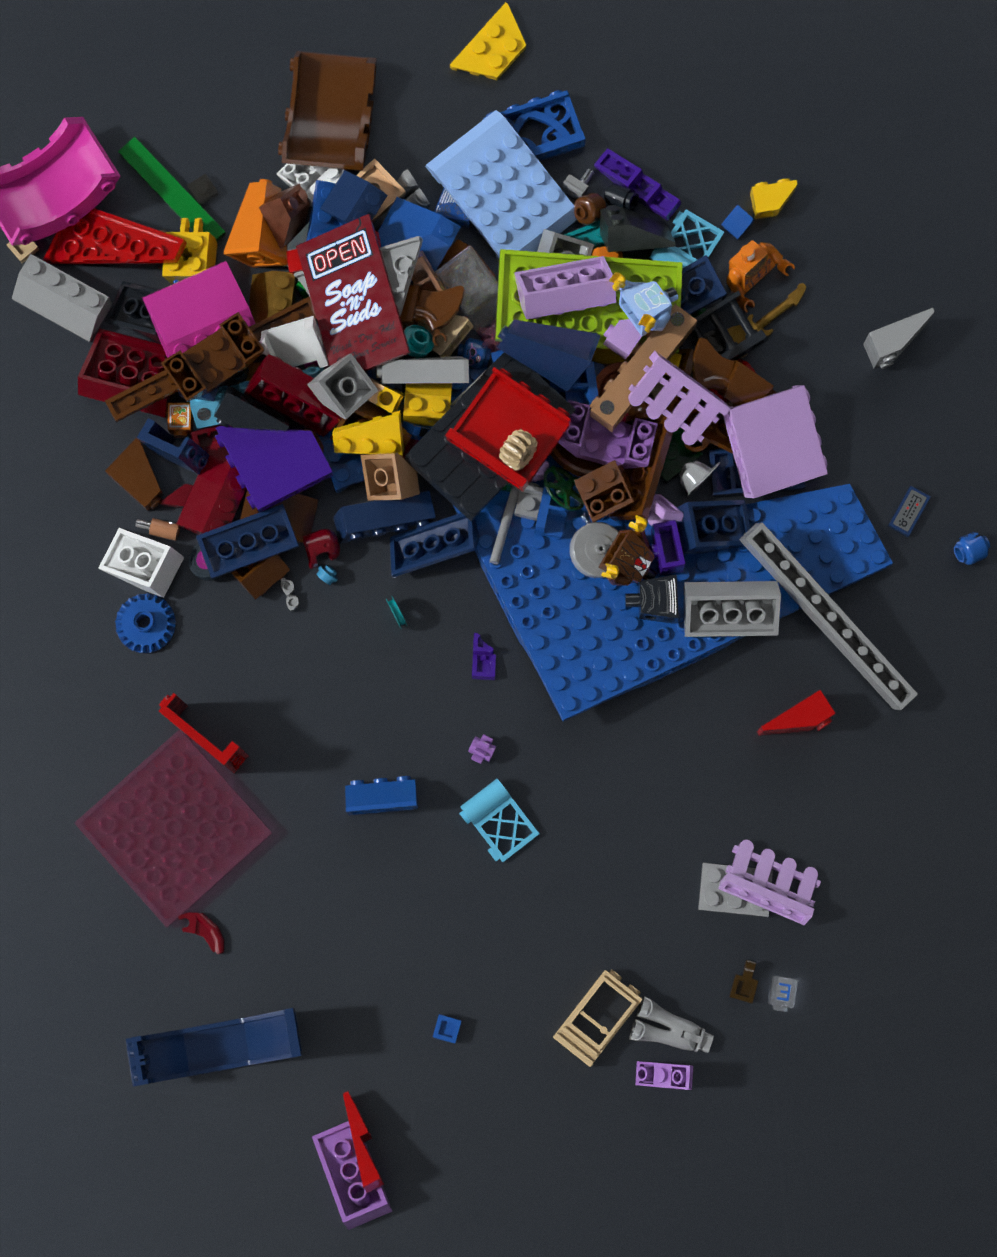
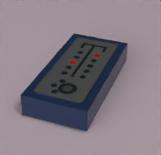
[888,486,931,537]

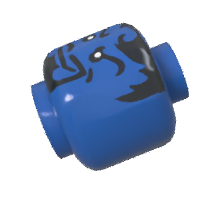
[954,532,990,565]

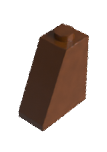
[105,438,164,511]

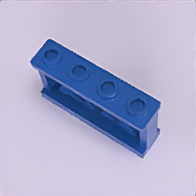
[483,90,586,161]

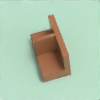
[412,250,445,292]

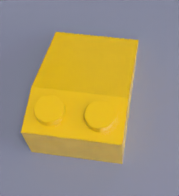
[403,383,452,426]

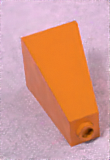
[224,179,288,268]

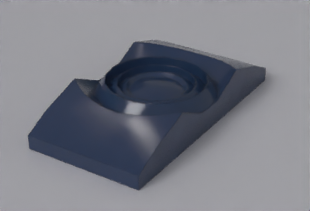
[709,449,805,496]

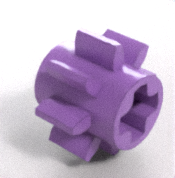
[468,734,497,764]

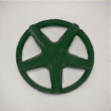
[543,465,585,511]

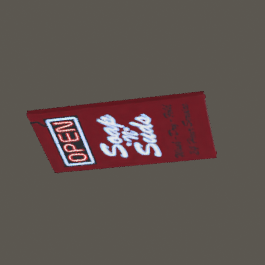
[296,214,410,372]

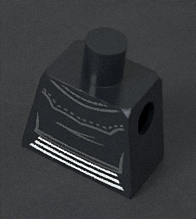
[625,575,679,624]

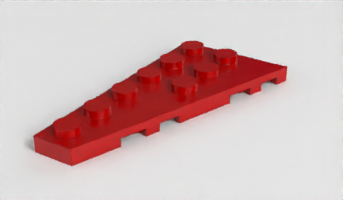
[43,208,187,264]

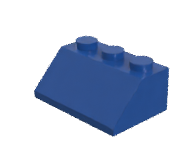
[345,776,418,815]

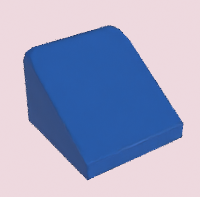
[721,205,754,240]

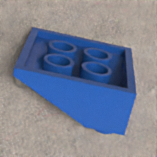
[378,197,461,284]

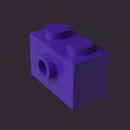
[650,520,685,576]

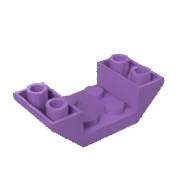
[558,400,657,469]

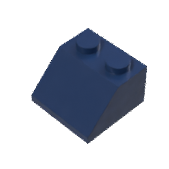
[320,170,388,225]

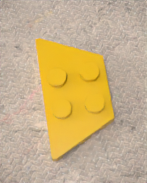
[450,2,526,80]

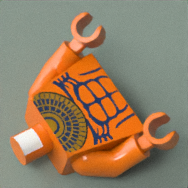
[726,240,795,313]

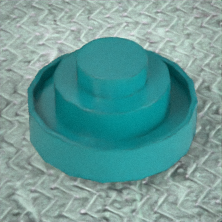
[404,325,434,358]

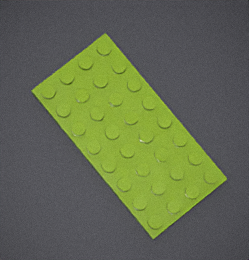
[495,249,683,354]

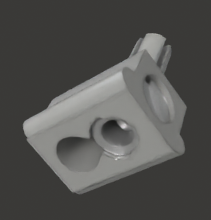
[561,169,594,200]

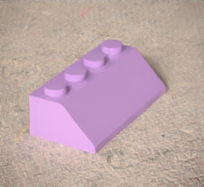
[514,256,616,319]

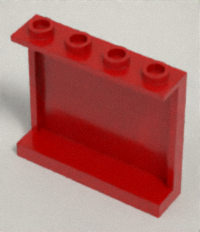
[445,367,571,492]
[159,693,249,773]

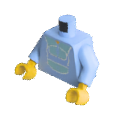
[609,272,678,336]

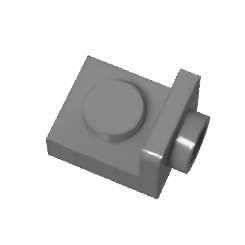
[514,482,543,521]

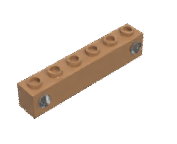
[589,304,697,432]

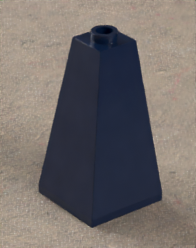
[497,320,600,391]

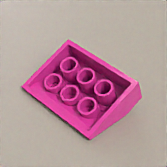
[143,261,255,358]

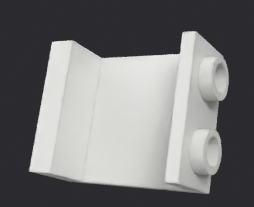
[259,316,329,368]

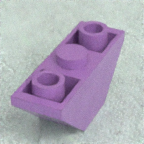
[636,1061,693,1090]

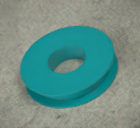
[386,596,408,630]

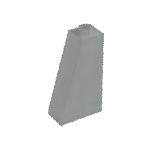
[376,356,469,384]

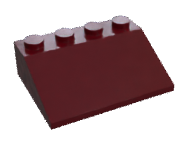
[78,328,175,418]

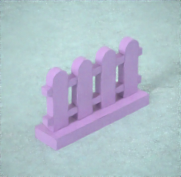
[628,350,730,445]
[718,840,821,925]

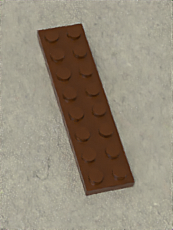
[609,348,694,521]

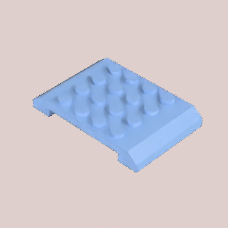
[425,110,577,259]

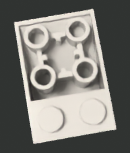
[277,164,344,207]

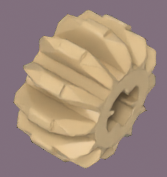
[499,429,538,471]

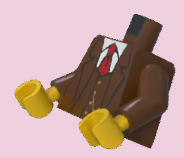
[599,515,657,586]

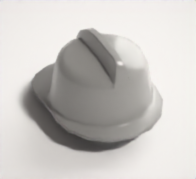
[679,461,720,498]

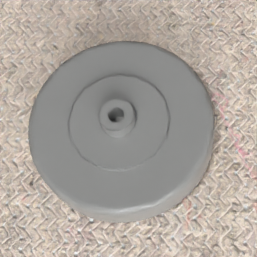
[570,522,619,578]

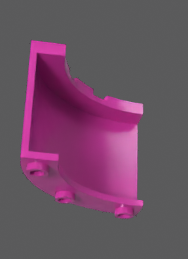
[0,117,120,246]

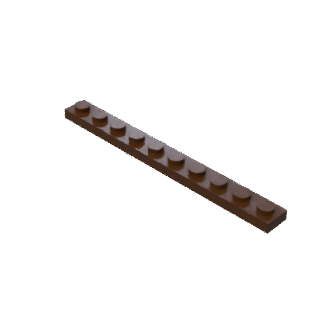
[105,296,317,423]

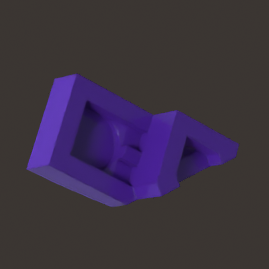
[472,633,496,680]

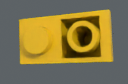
[750,178,797,219]

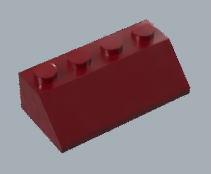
[243,354,342,437]
[176,441,246,535]

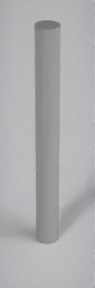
[490,485,520,564]

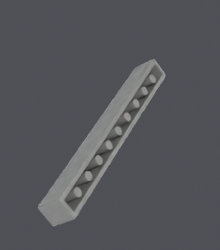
[739,523,918,710]

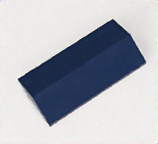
[681,255,728,315]
[196,504,299,579]
[390,513,480,577]

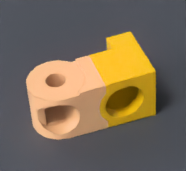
[368,377,405,413]

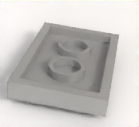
[698,863,773,917]

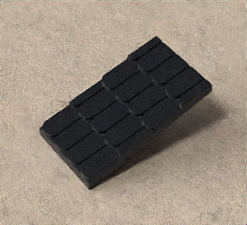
[404,352,576,521]

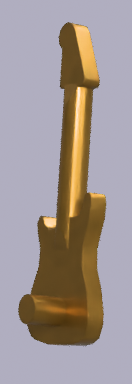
[726,283,806,359]

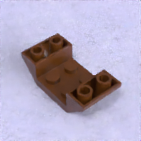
[161,312,265,402]

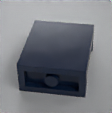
[137,418,210,475]

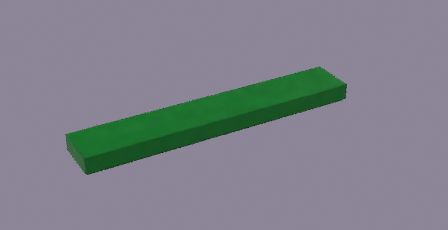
[118,137,226,241]

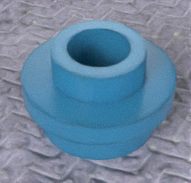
[316,565,338,585]

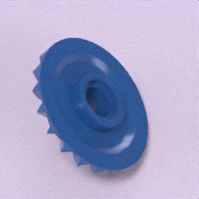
[115,593,176,653]

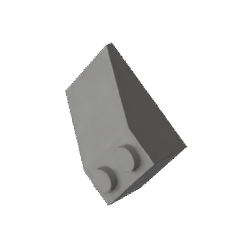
[863,308,935,369]

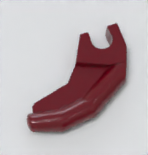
[178,912,224,954]

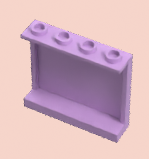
[723,385,828,499]

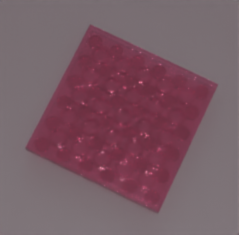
[75,729,272,928]

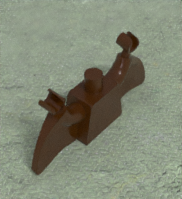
[400,285,465,346]
[682,337,776,407]

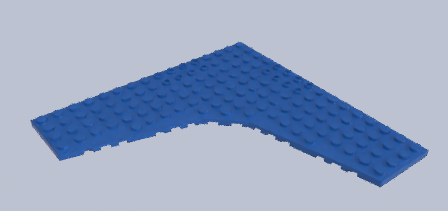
[403,366,893,722]

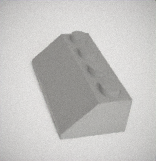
[12,254,112,342]
[683,581,781,637]

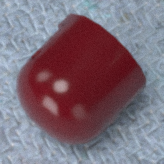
[302,529,341,569]

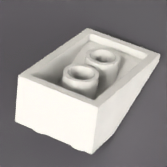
[99,528,184,598]

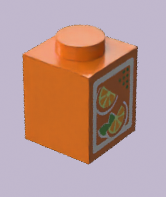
[168,403,193,438]

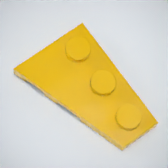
[332,411,404,455]

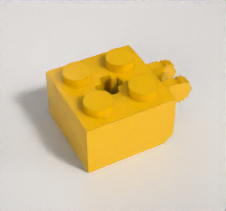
[162,218,217,284]

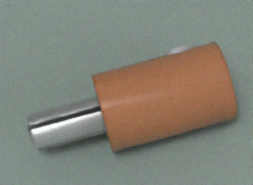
[136,518,180,541]

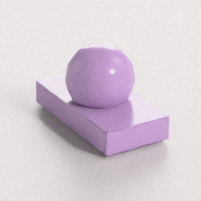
[647,494,684,527]

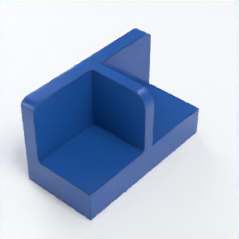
[563,362,599,413]
[535,485,571,538]

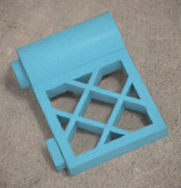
[650,209,724,268]
[459,778,539,862]

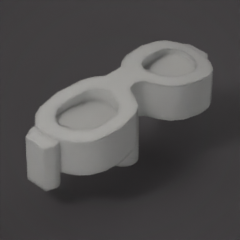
[281,578,300,612]

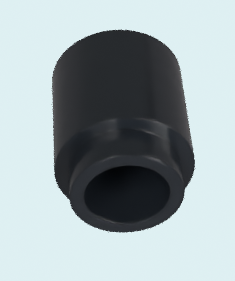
[604,183,639,211]

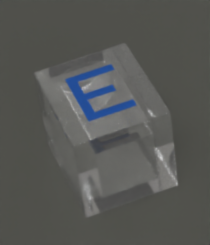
[768,976,798,1012]

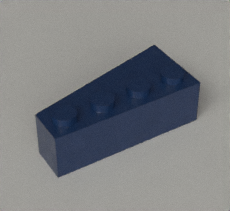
[333,491,436,544]

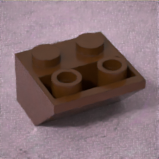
[574,460,635,523]

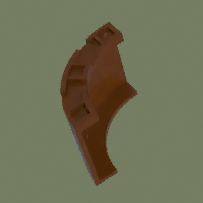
[278,51,377,170]

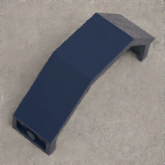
[125,1008,303,1087]

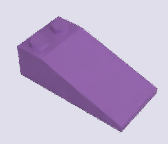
[312,1121,392,1230]

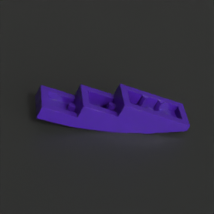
[594,148,681,221]

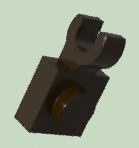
[729,960,758,1003]

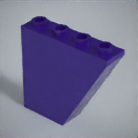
[215,426,333,512]

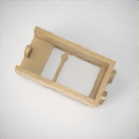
[553,969,643,1067]

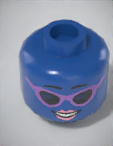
[457,338,492,369]

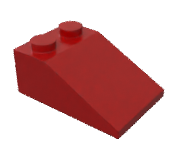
[757,690,836,736]

